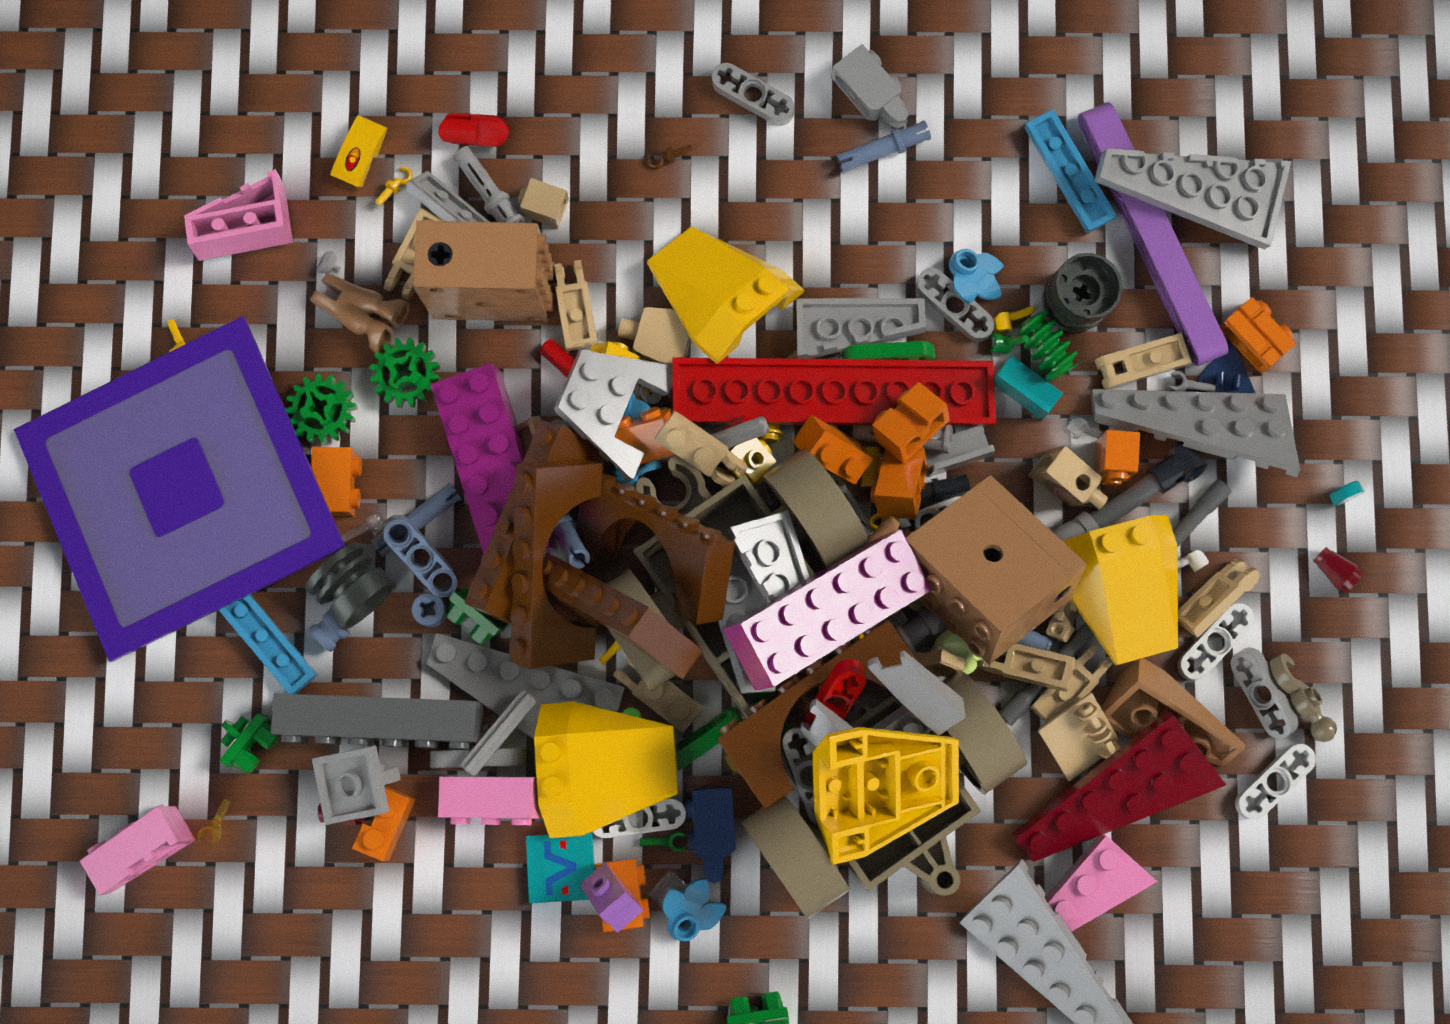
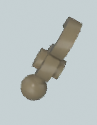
[1270,653,1337,742]

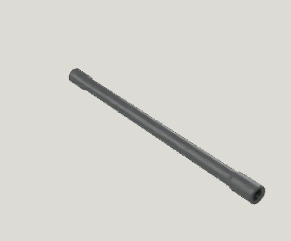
[998,479,1231,727]

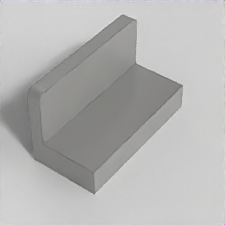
[925,425,995,477]

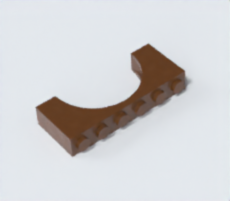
[464,420,611,625]
[509,459,602,669]
[576,473,735,625]
[542,552,703,679]
[717,620,918,810]

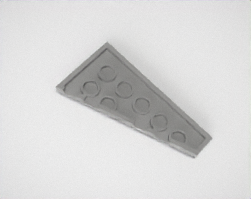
[1094,148,1291,250]
[1091,389,1300,477]
[427,633,625,739]
[959,859,1133,1024]

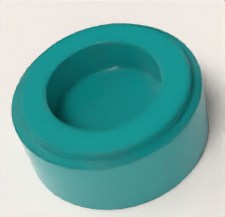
[1329,481,1365,506]

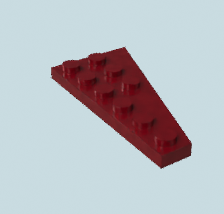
[1012,710,1226,862]

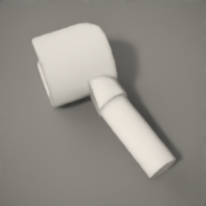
[1177,550,1209,572]

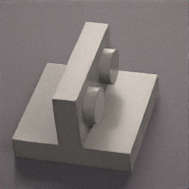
[312,745,401,825]

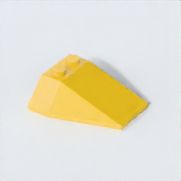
[647,226,804,364]
[1063,515,1178,666]
[534,701,679,838]
[812,727,959,865]

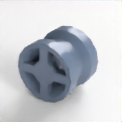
[412,593,448,628]
[308,610,351,652]

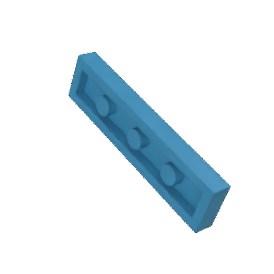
[1024,109,1117,234]
[219,594,318,694]

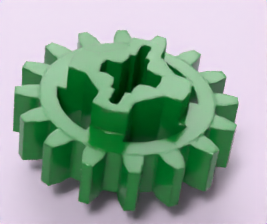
[369,338,441,409]
[286,373,358,445]

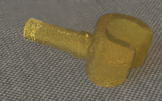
[197,799,231,846]

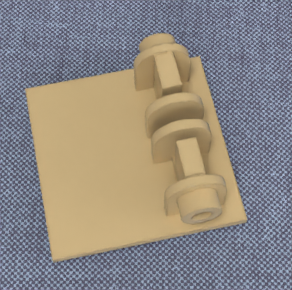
[1038,692,1122,781]

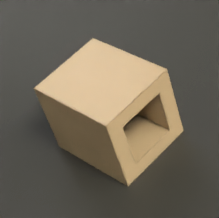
[517,178,569,228]

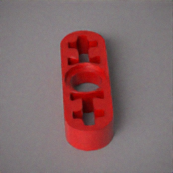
[805,659,866,725]

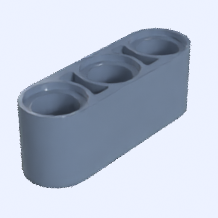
[383,515,458,597]

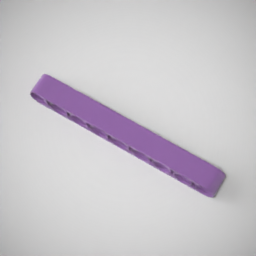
[1078,102,1228,367]

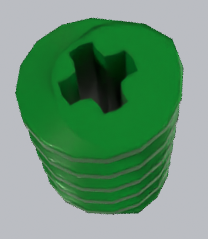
[1017,308,1082,382]

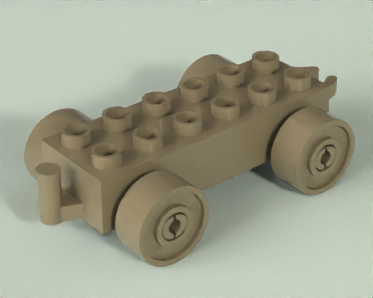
[606,449,1027,920]

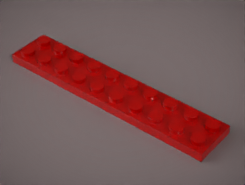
[672,357,996,426]

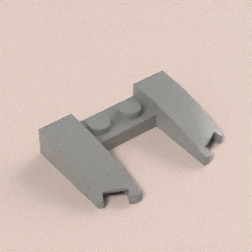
[801,651,966,747]

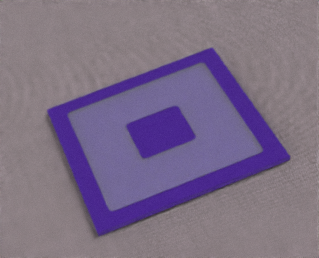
[14,316,345,662]

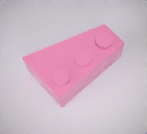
[184,169,293,261]
[438,777,543,825]
[80,804,196,896]
[1045,835,1158,932]

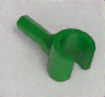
[989,333,1029,354]
[640,832,686,852]

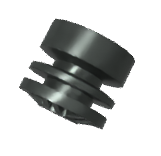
[1042,253,1123,333]
[305,542,395,630]

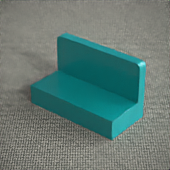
[993,355,1063,421]

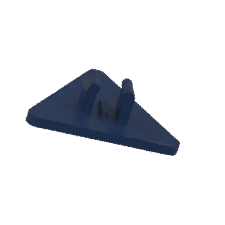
[1189,341,1256,393]

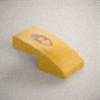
[330,115,388,187]

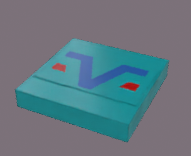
[526,832,595,903]

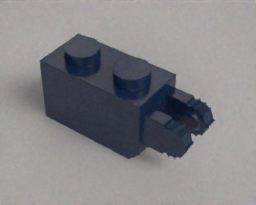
[686,788,736,884]

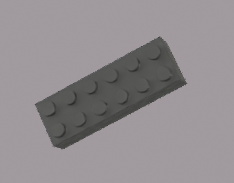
[271,693,484,750]

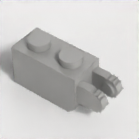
[831,44,909,130]

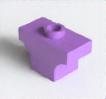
[579,862,643,933]

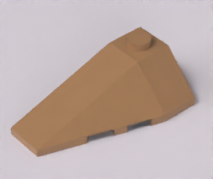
[1101,658,1245,767]

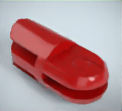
[438,112,510,147]

